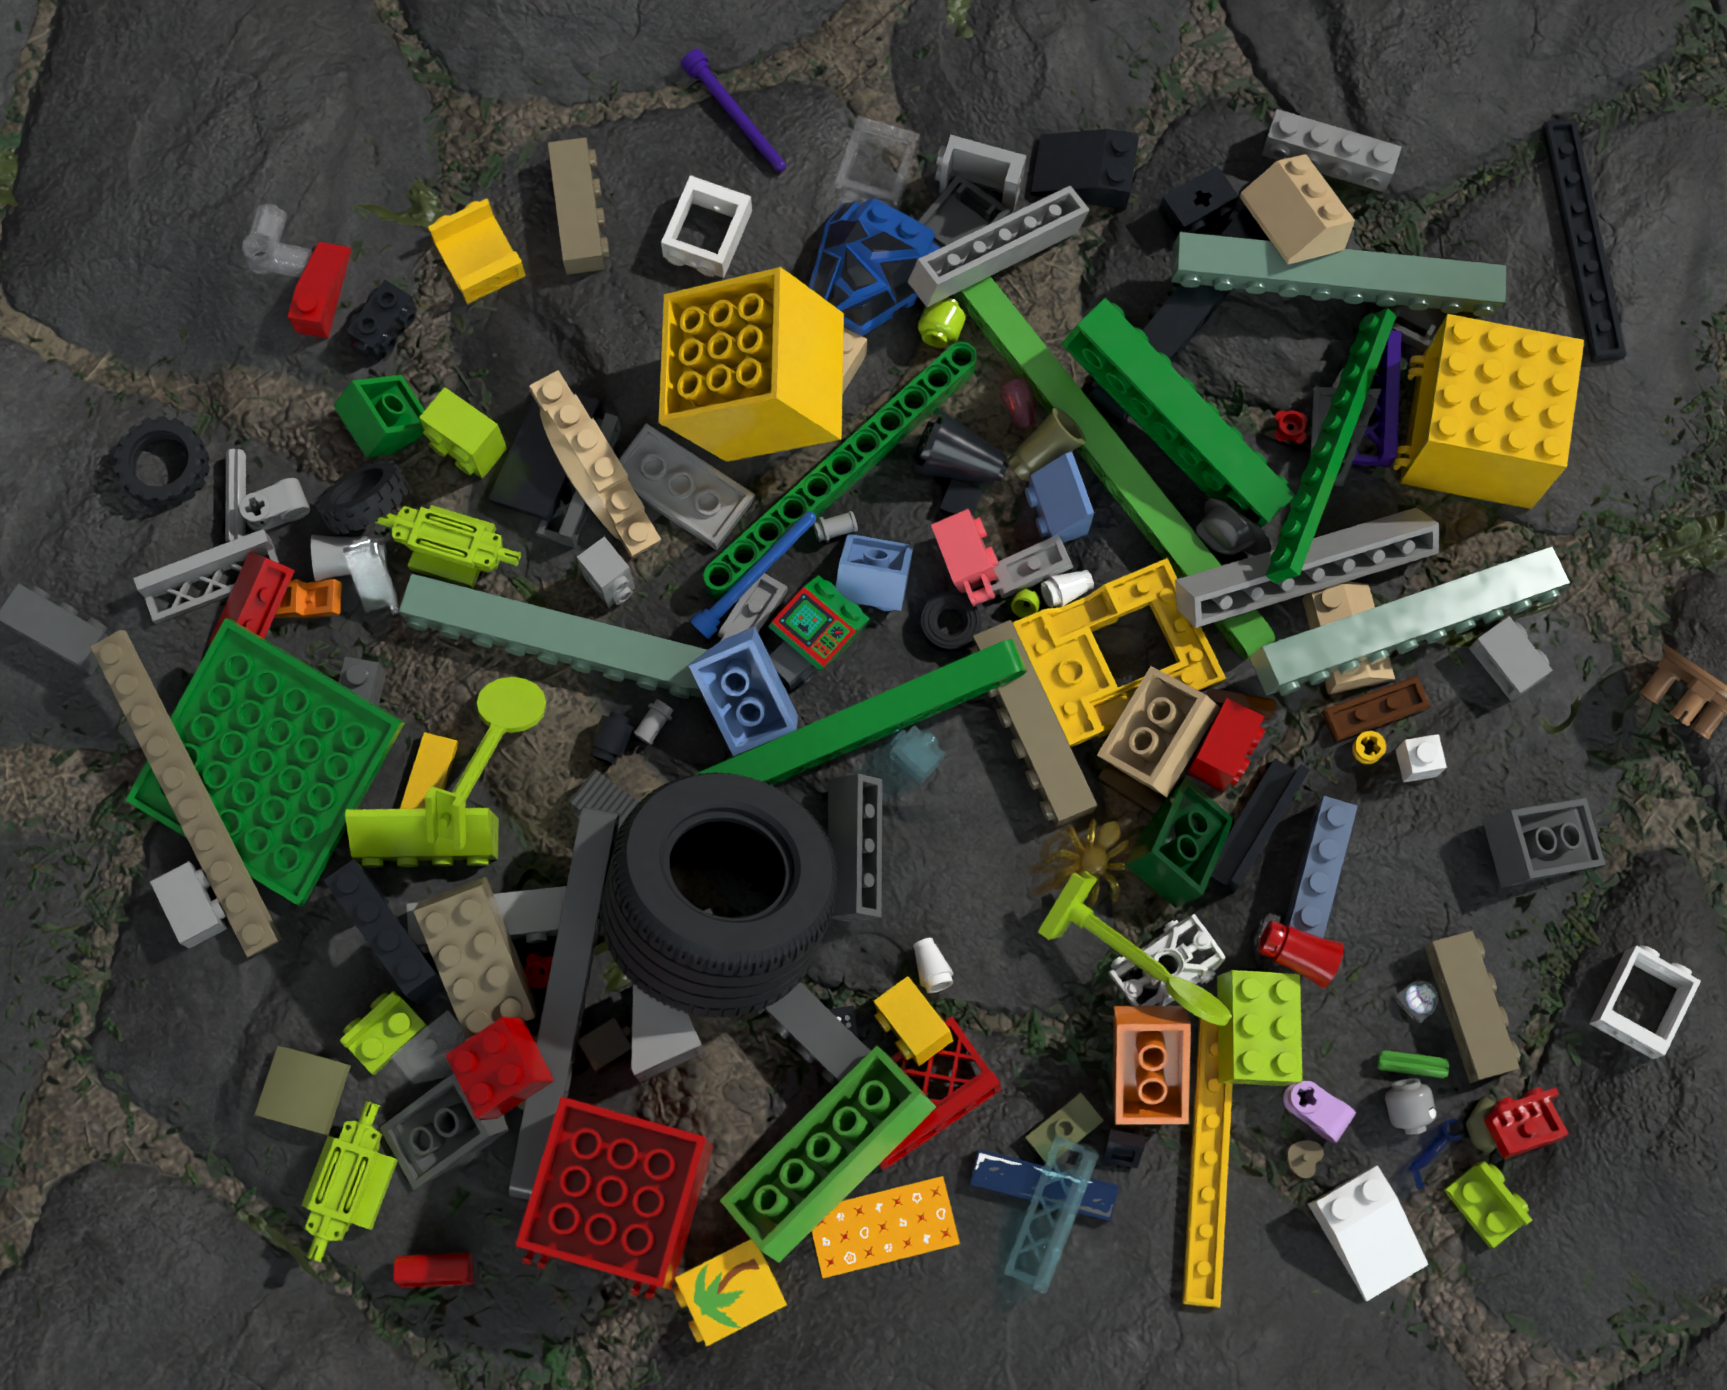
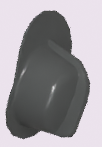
[1195,498,1272,556]

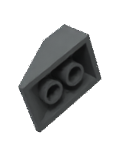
[1483,798,1606,888]
[379,1073,513,1190]

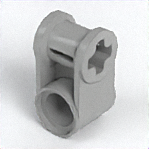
[239,478,310,532]

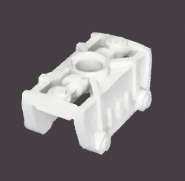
[1108,914,1226,1006]

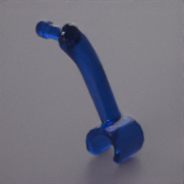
[1408,1119,1463,1189]

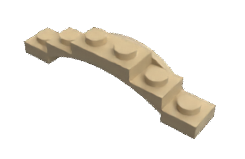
[529,370,661,559]

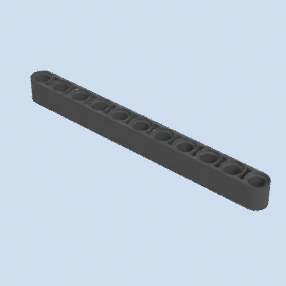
[509,807,620,1200]

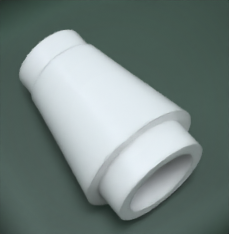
[1041,570,1094,608]
[913,938,954,994]

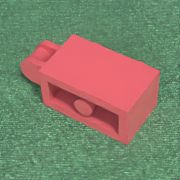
[931,509,999,607]

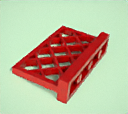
[878,1016,1001,1171]

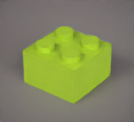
[419,387,507,479]

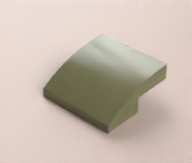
[255,1046,351,1136]

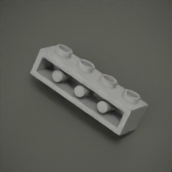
[1261,109,1402,193]

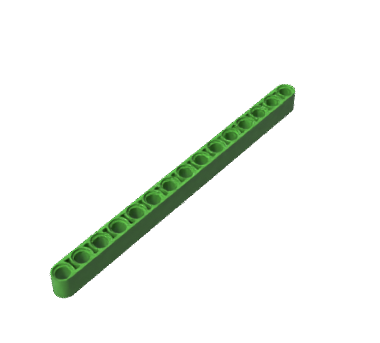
[953,276,1275,660]

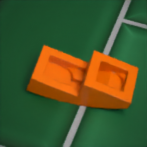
[274,579,342,618]

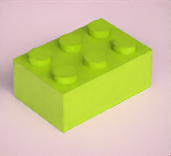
[1217,970,1302,1086]

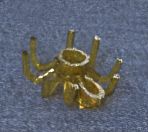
[1046,819,1131,909]

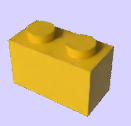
[874,976,953,1066]

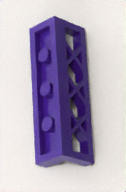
[1353,330,1402,467]

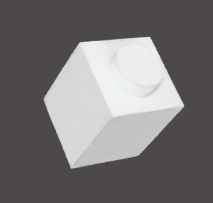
[1396,734,1447,783]

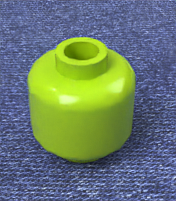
[918,297,966,348]

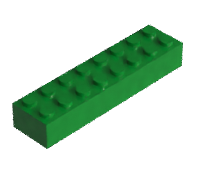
[1061,298,1296,528]

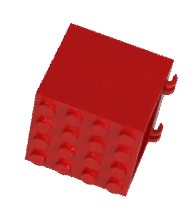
[515,1097,713,1300]

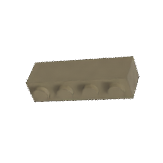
[548,137,610,275]
[1424,931,1520,1083]

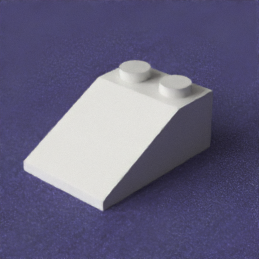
[1308,1165,1428,1301]

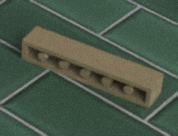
[969,620,1097,828]

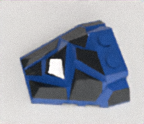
[809,198,941,337]

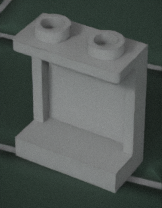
[935,135,1026,214]

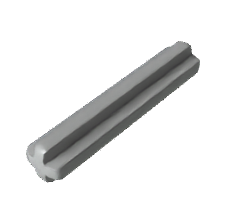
[225,449,246,542]

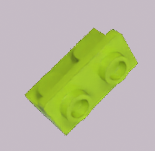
[340,991,428,1075]
[1443,1161,1532,1249]

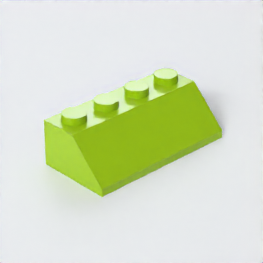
[345,808,499,868]

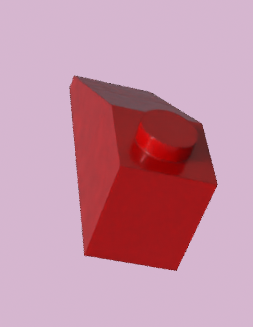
[288,242,352,339]

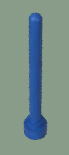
[689,511,816,639]

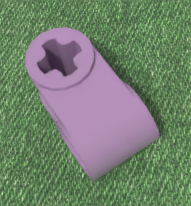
[1283,1081,1356,1144]

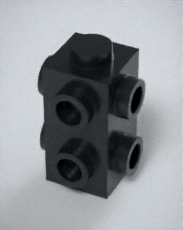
[346,280,417,361]

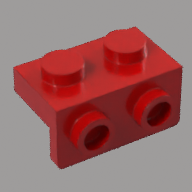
[1483,1087,1569,1159]

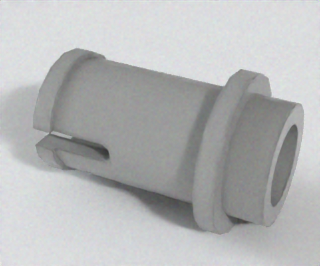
[813,511,858,543]
[633,699,673,745]

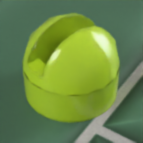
[1011,589,1041,618]

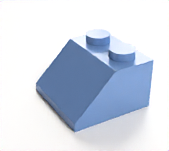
[1025,452,1094,543]
[836,534,914,611]

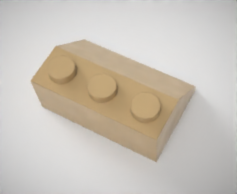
[1240,154,1355,265]
[1302,581,1395,695]
[1097,666,1220,797]

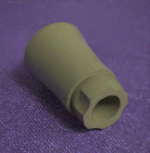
[1008,407,1086,482]

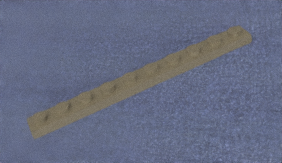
[90,630,282,957]

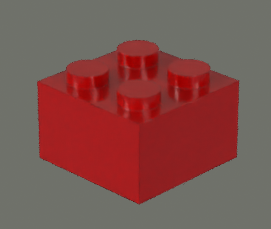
[1187,698,1265,793]
[445,1017,554,1119]

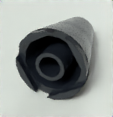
[911,408,1008,486]

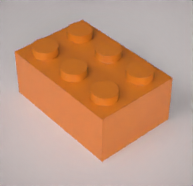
[1113,1006,1191,1124]

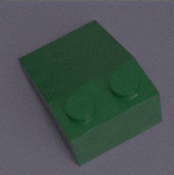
[1125,776,1235,908]

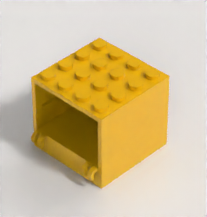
[659,267,844,462]
[1393,314,1584,509]

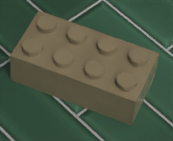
[413,877,539,1040]

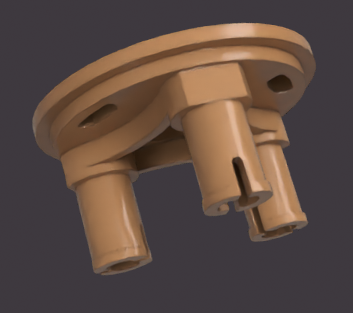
[1640,644,1727,739]

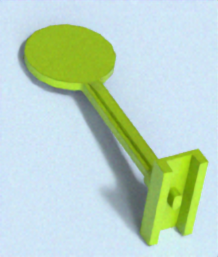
[425,677,546,852]
[1038,871,1232,1025]

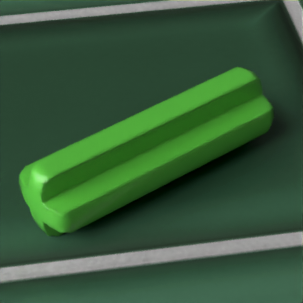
[1377,1050,1449,1078]

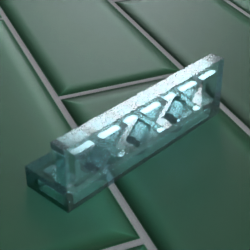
[1004,1135,1099,1294]

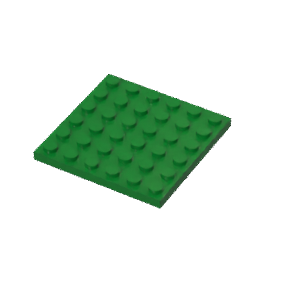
[125,618,405,906]

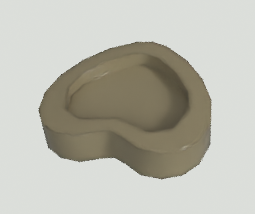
[1286,1140,1324,1179]

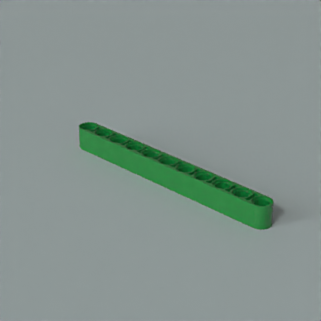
[703,342,977,600]
[696,639,1027,785]

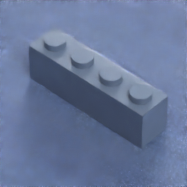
[1284,796,1358,938]

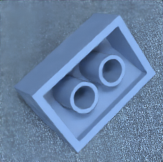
[689,626,798,756]

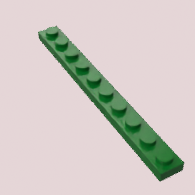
[1265,308,1396,584]

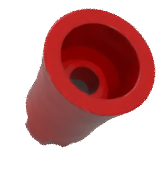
[1258,921,1344,989]

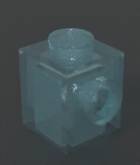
[890,725,945,785]

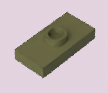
[1025,1093,1104,1167]

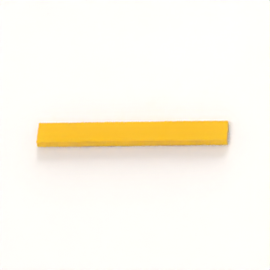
[1182,1017,1233,1308]

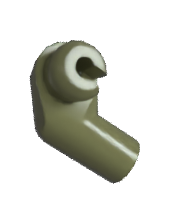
[1466,1096,1497,1152]

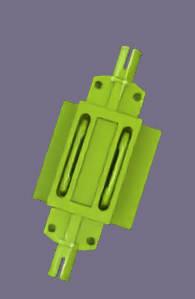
[375,505,521,590]
[301,1101,398,1262]

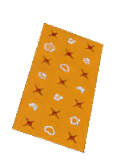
[812,1176,960,1278]

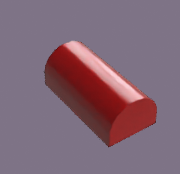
[393,1252,473,1288]

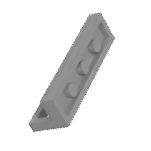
[133,529,280,624]

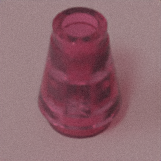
[999,378,1037,430]

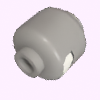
[1385,1079,1436,1135]

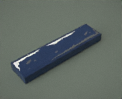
[969,1149,1119,1222]

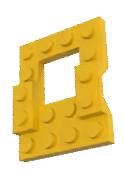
[1012,558,1226,747]

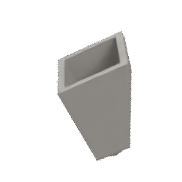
[631,984,706,1082]

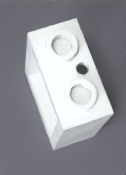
[661,176,752,278]
[1589,945,1701,1059]

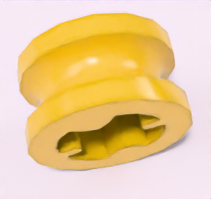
[1352,731,1386,765]

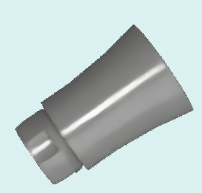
[311,534,387,582]

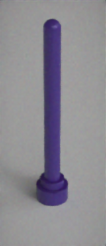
[680,48,786,173]

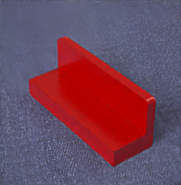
[208,552,295,646]

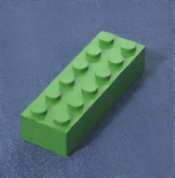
[720,1046,936,1263]

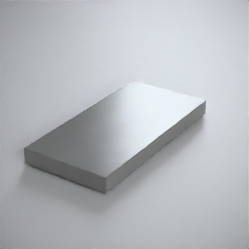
[618,423,755,550]

